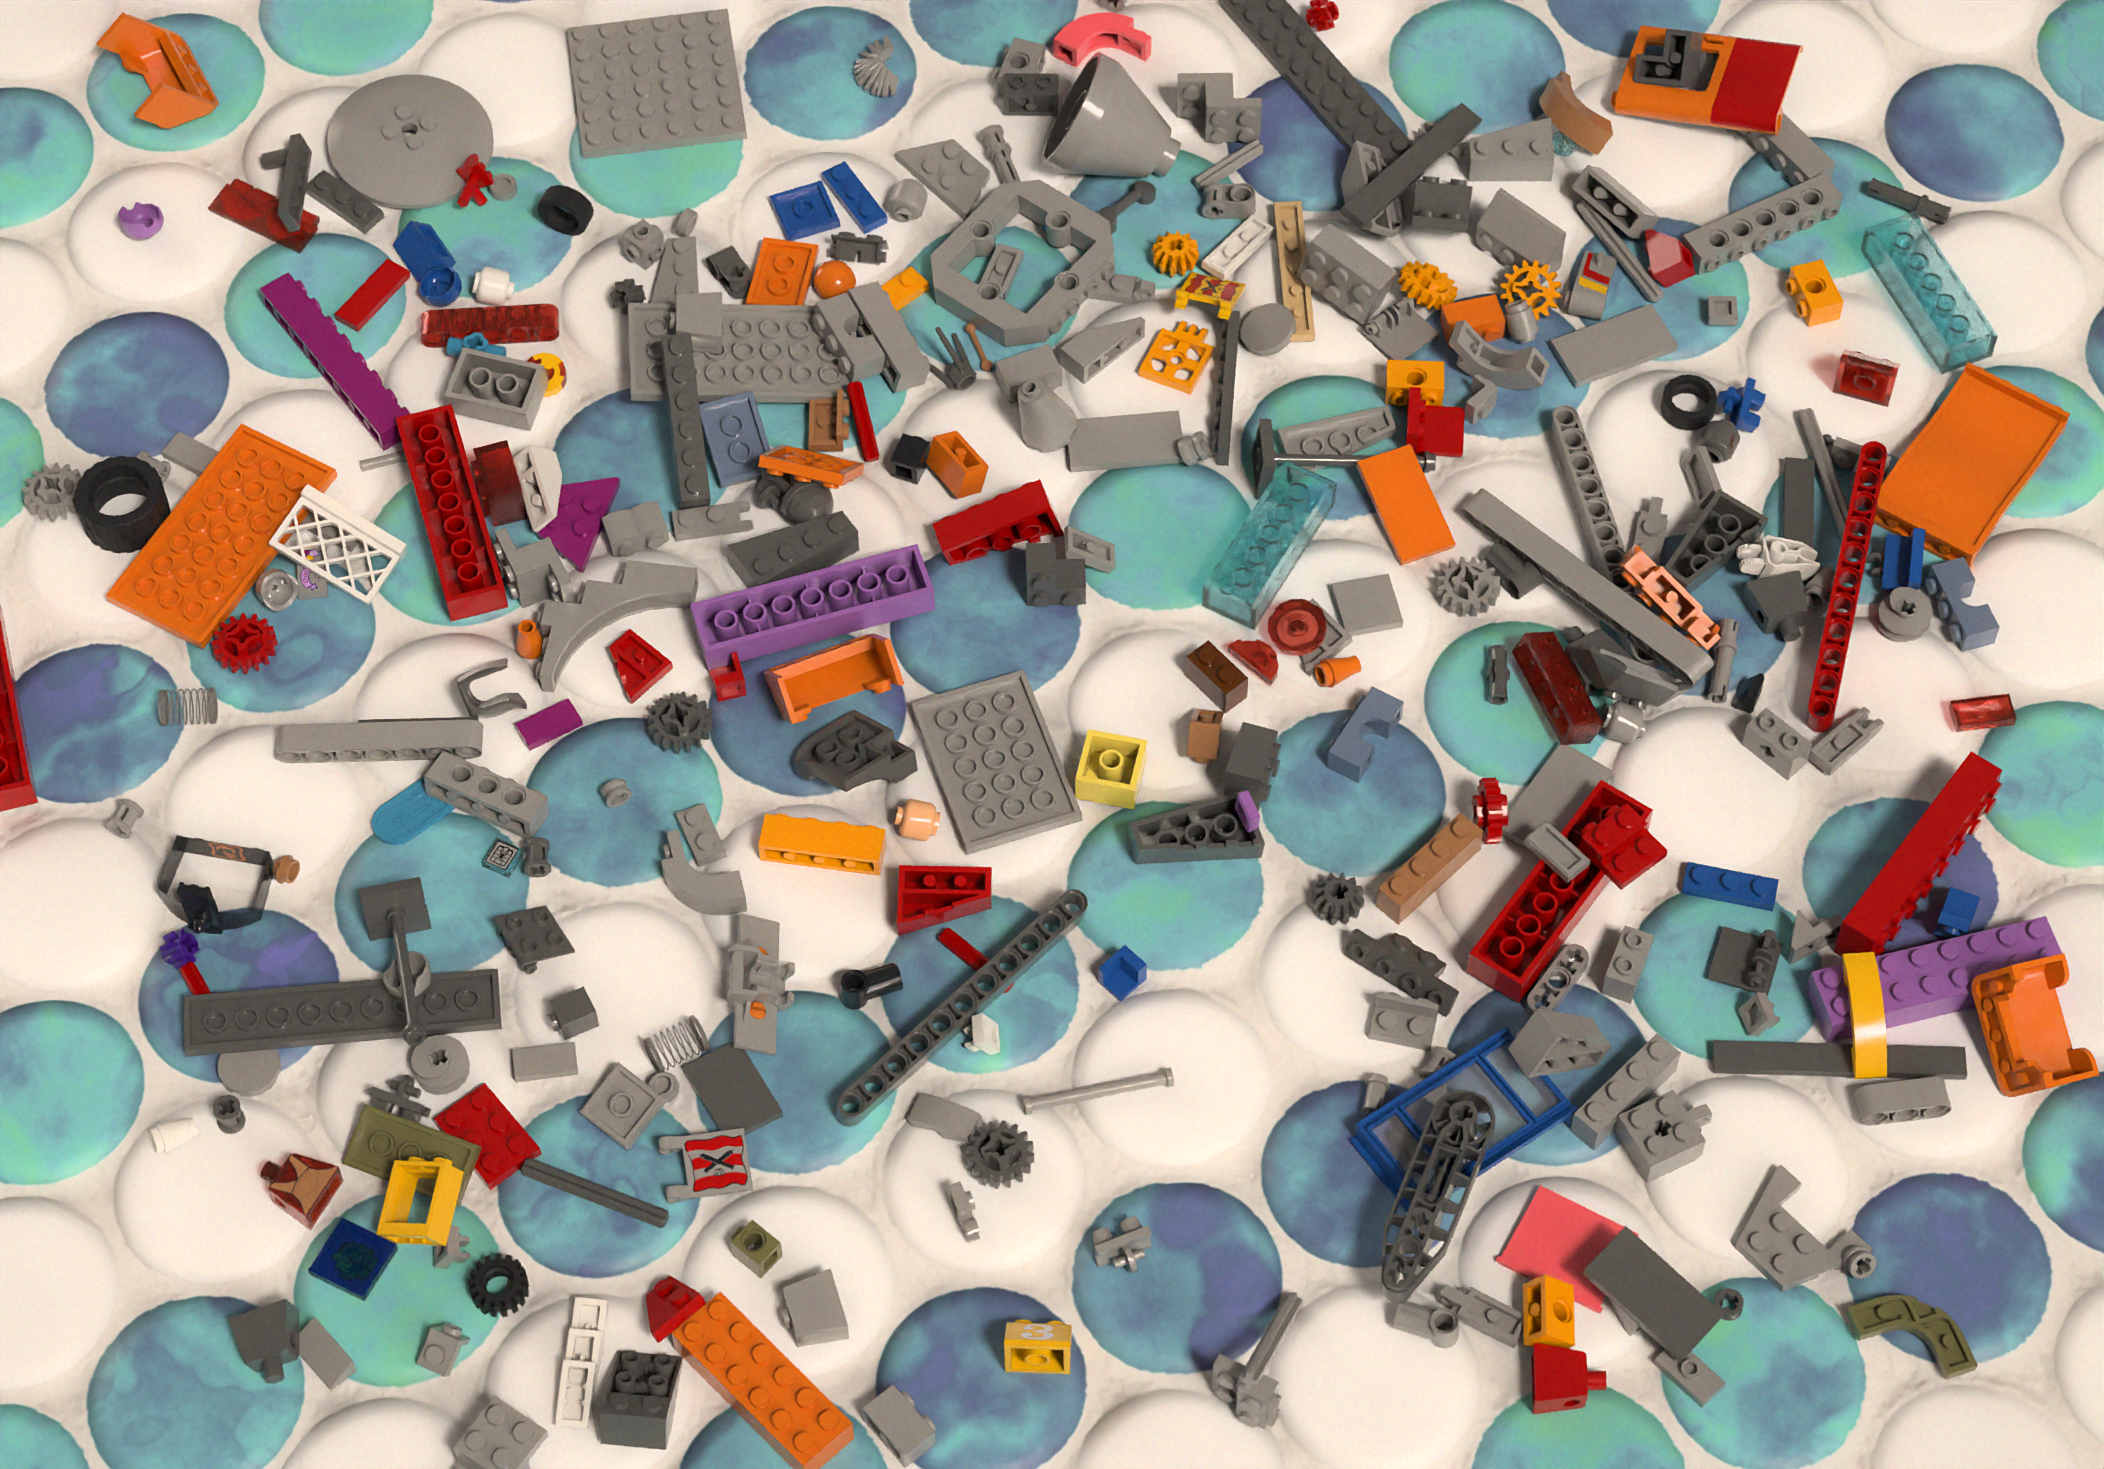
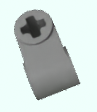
[1202,182,1256,220]

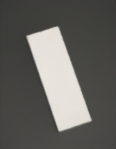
[1201,214,1274,281]

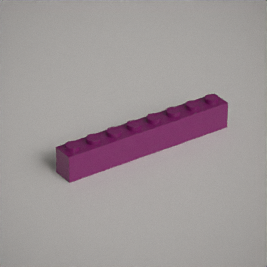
[259,272,410,451]

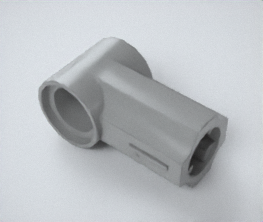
[1393,1301,1459,1348]

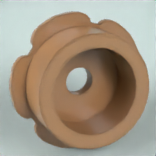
[272,855,300,884]

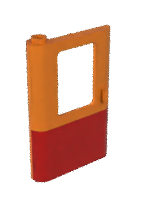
[1611,25,1804,135]

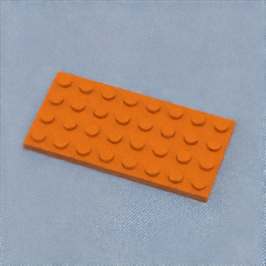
[106,424,338,649]

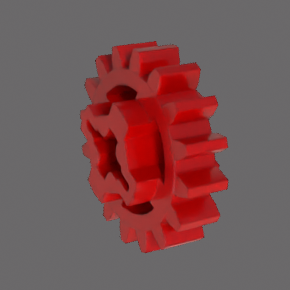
[211,613,278,674]
[1472,777,1509,844]

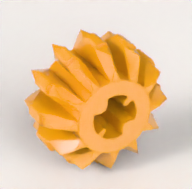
[1152,229,1199,277]

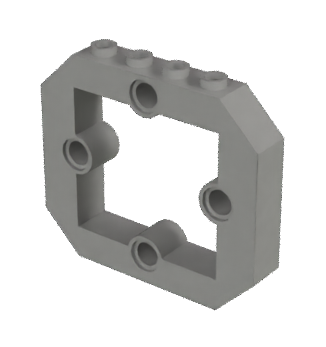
[930,179,1116,347]

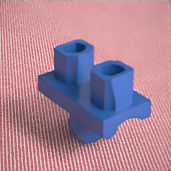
[1717,377,1766,433]

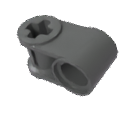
[706,246,751,299]

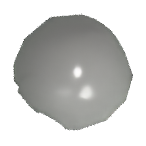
[383,951,431,999]

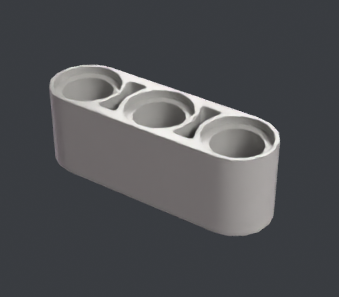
[1854,1077,1952,1126]

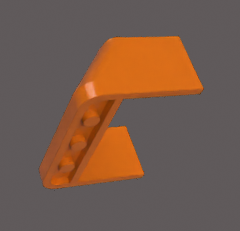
[97,12,219,129]
[763,633,904,724]

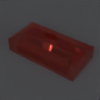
[1949,694,2017,732]

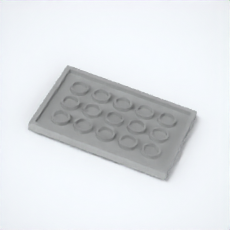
[911,670,1082,855]

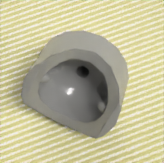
[255,568,300,611]

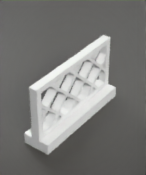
[268,484,407,606]

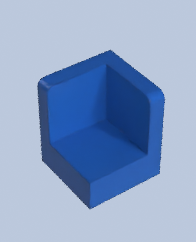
[1098,945,1147,1001]

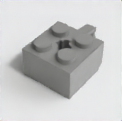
[1614,1090,1712,1183]

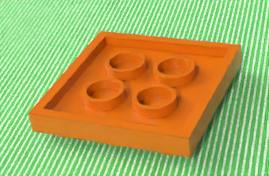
[758,444,865,489]

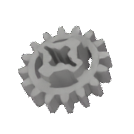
[22,463,82,522]
[1436,557,1501,617]

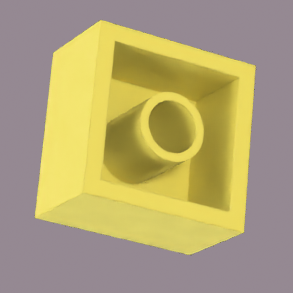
[1075,729,1147,809]

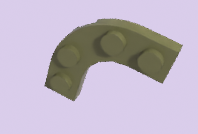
[1845,1295,1978,1380]

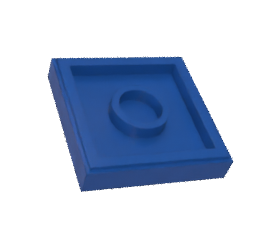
[769,180,840,241]

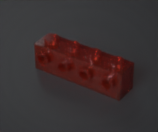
[1512,631,1604,745]

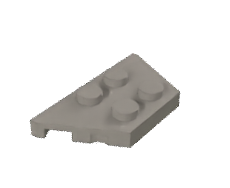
[895,139,990,221]

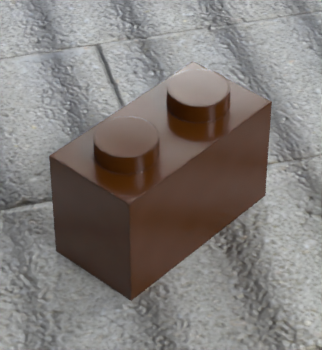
[1185,640,1248,713]

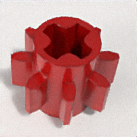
[1305,0,1339,32]

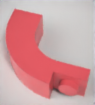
[1054,12,1151,68]

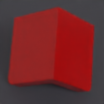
[710,652,747,702]

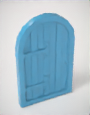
[372,776,455,845]

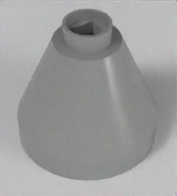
[1042,52,1181,177]

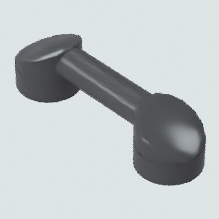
[1097,181,1156,234]

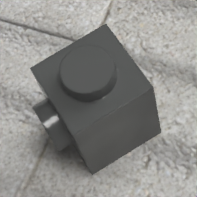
[547,986,599,1041]

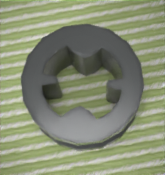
[1714,1288,1744,1321]

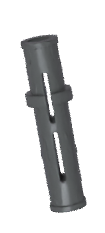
[1867,178,1951,224]

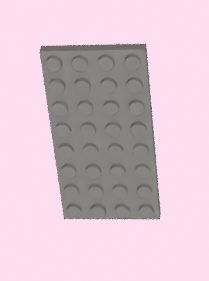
[628,303,860,403]

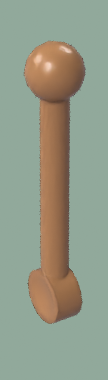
[965,323,993,372]

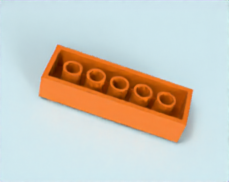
[671,1291,854,1469]

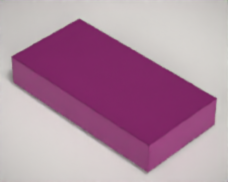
[515,698,583,751]

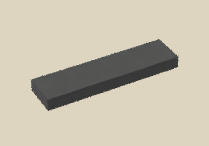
[1783,457,1815,548]

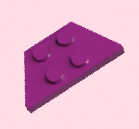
[536,477,621,573]

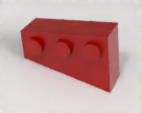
[897,865,992,936]

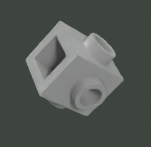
[623,219,665,271]

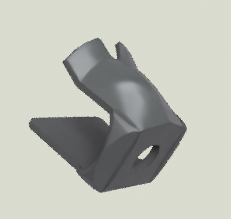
[457,658,527,718]

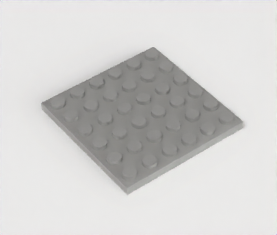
[567,8,747,159]

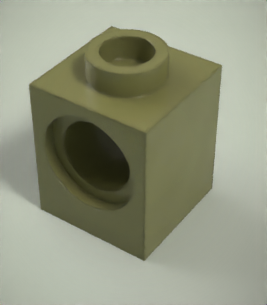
[730,1220,783,1278]

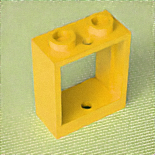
[376,1157,464,1246]

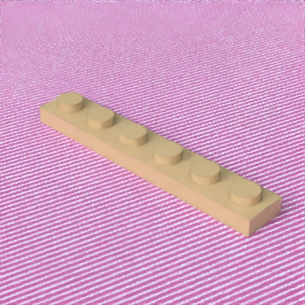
[1273,201,1315,342]

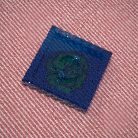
[308,1218,398,1301]

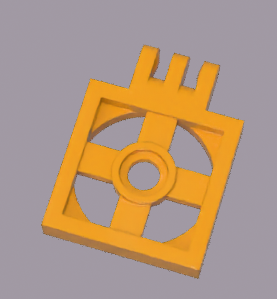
[1139,320,1214,395]

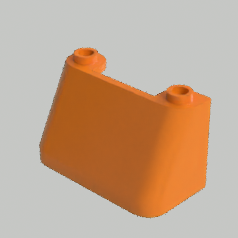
[1971,953,2099,1097]

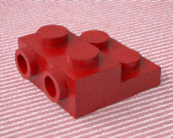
[1579,803,1668,890]

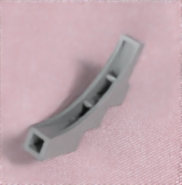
[536,560,699,693]

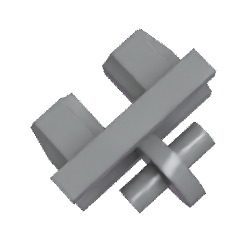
[1093,1216,1152,1273]

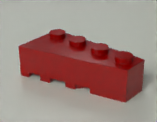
[932,479,1064,566]

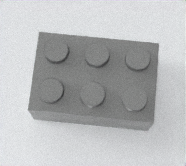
[1296,223,1397,325]
[444,347,549,431]

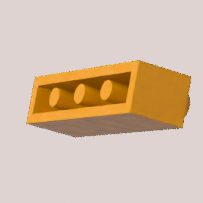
[758,813,886,876]

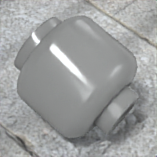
[888,178,928,222]
[1600,701,1647,744]

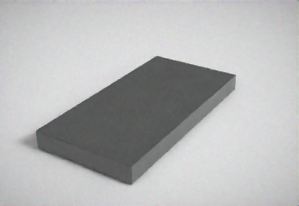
[1582,1226,1725,1363]

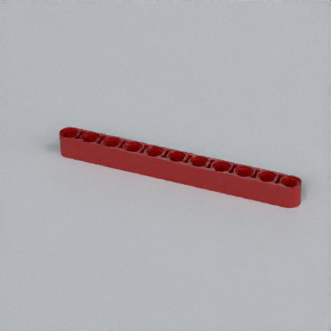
[1806,441,1887,733]

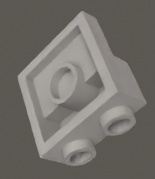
[1212,1354,1282,1430]

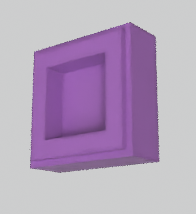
[1235,790,1261,832]

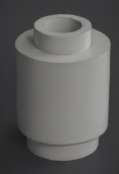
[1504,299,1539,344]

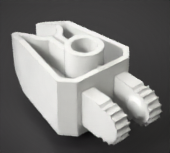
[1736,535,1820,582]

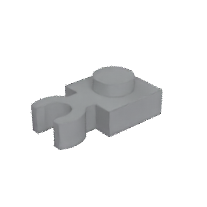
[948,1182,980,1243]

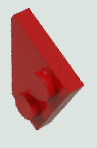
[609,629,673,704]

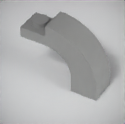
[1448,320,1550,390]
[661,829,747,915]

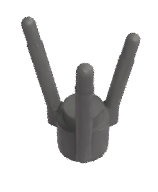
[930,327,977,390]

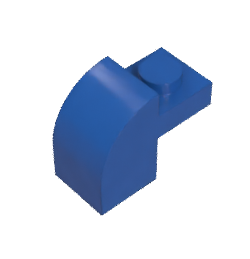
[1934,887,1981,939]

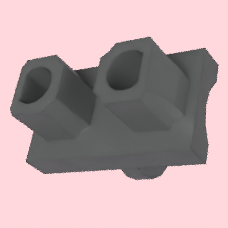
[756,467,792,515]
[368,1075,432,1123]

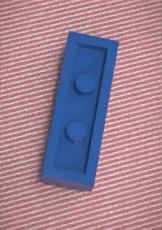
[821,161,888,234]
[1681,862,1779,912]

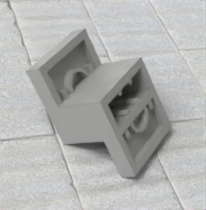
[1177,73,1262,143]
[493,527,575,608]
[453,1396,549,1469]

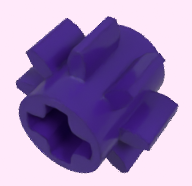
[159,928,200,969]

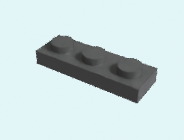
[306,169,384,234]

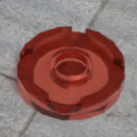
[1268,599,1327,656]

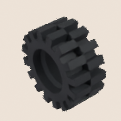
[468,1253,529,1317]

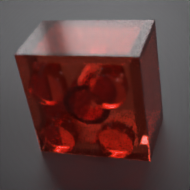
[470,440,528,527]

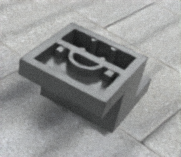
[1412,176,1472,232]

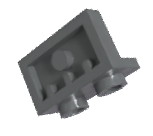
[1003,73,1059,116]

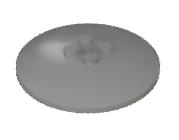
[327,74,494,209]

